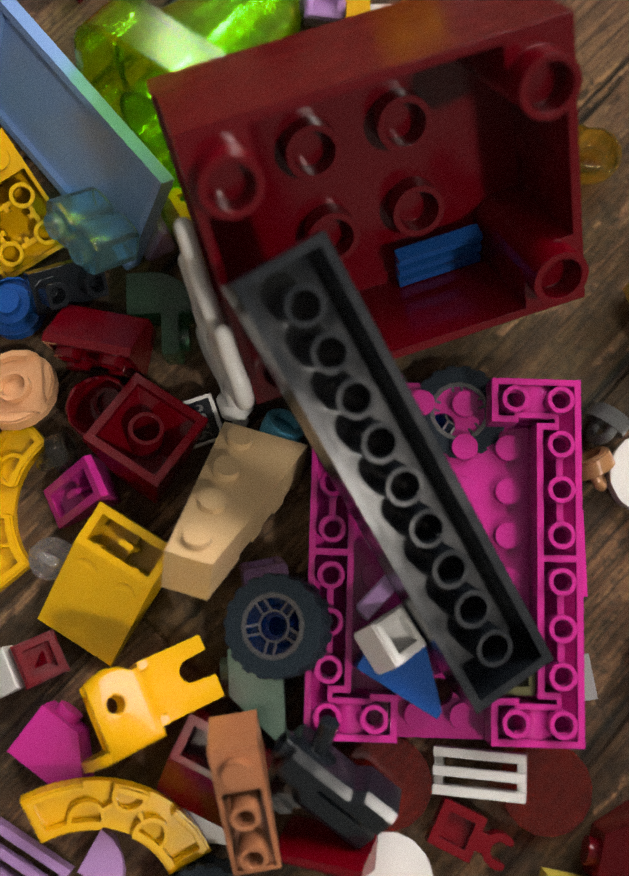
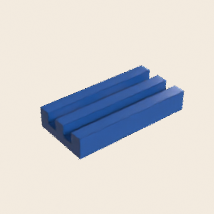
[394,223,483,287]

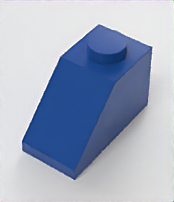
[352,646,442,719]

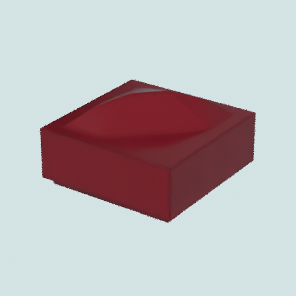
[8,629,70,691]

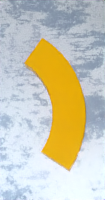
[0,425,51,592]
[20,776,212,875]

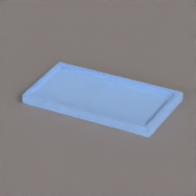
[0,0,175,270]

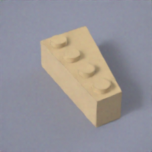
[161,421,308,600]

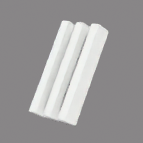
[432,745,527,804]

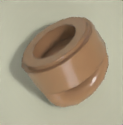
[582,446,616,492]

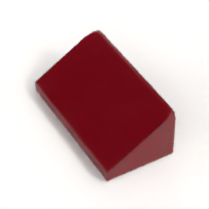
[278,816,378,876]

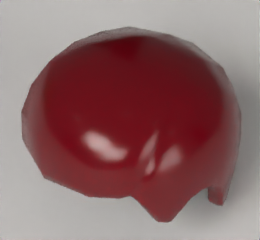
[65,374,126,437]

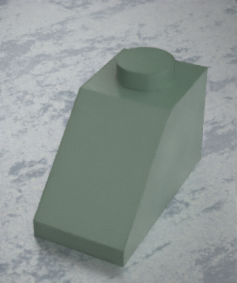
[220,644,287,741]

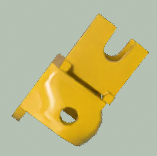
[79,634,225,773]

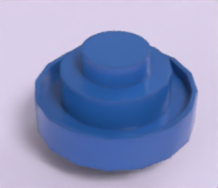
[0,277,46,340]

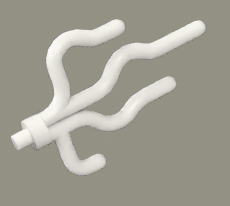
[174,217,254,427]

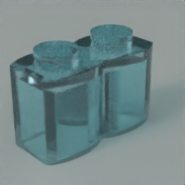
[44,187,140,275]

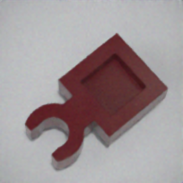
[425,795,514,871]

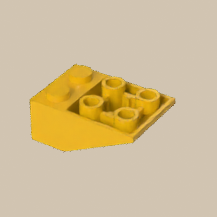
[0,128,76,278]
[37,502,168,666]

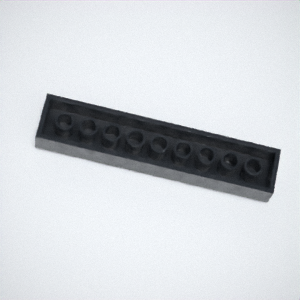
[221,230,554,714]

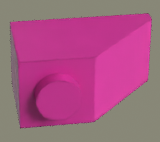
[7,700,95,784]

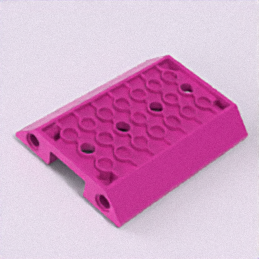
[303,375,585,749]

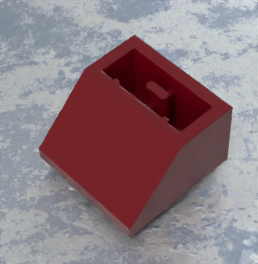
[41,304,157,382]
[156,708,275,828]

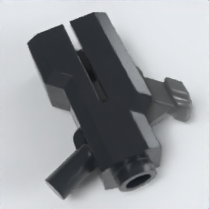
[270,715,401,849]

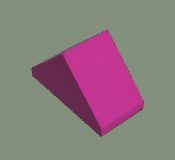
[43,454,122,529]

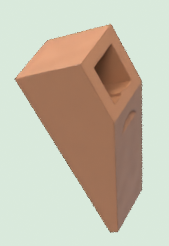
[207,709,282,876]

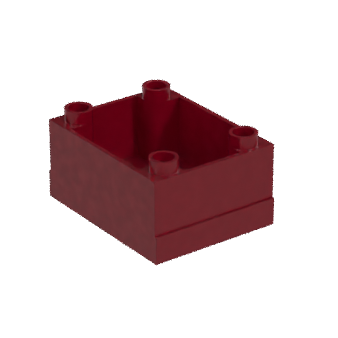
[145,0,589,404]

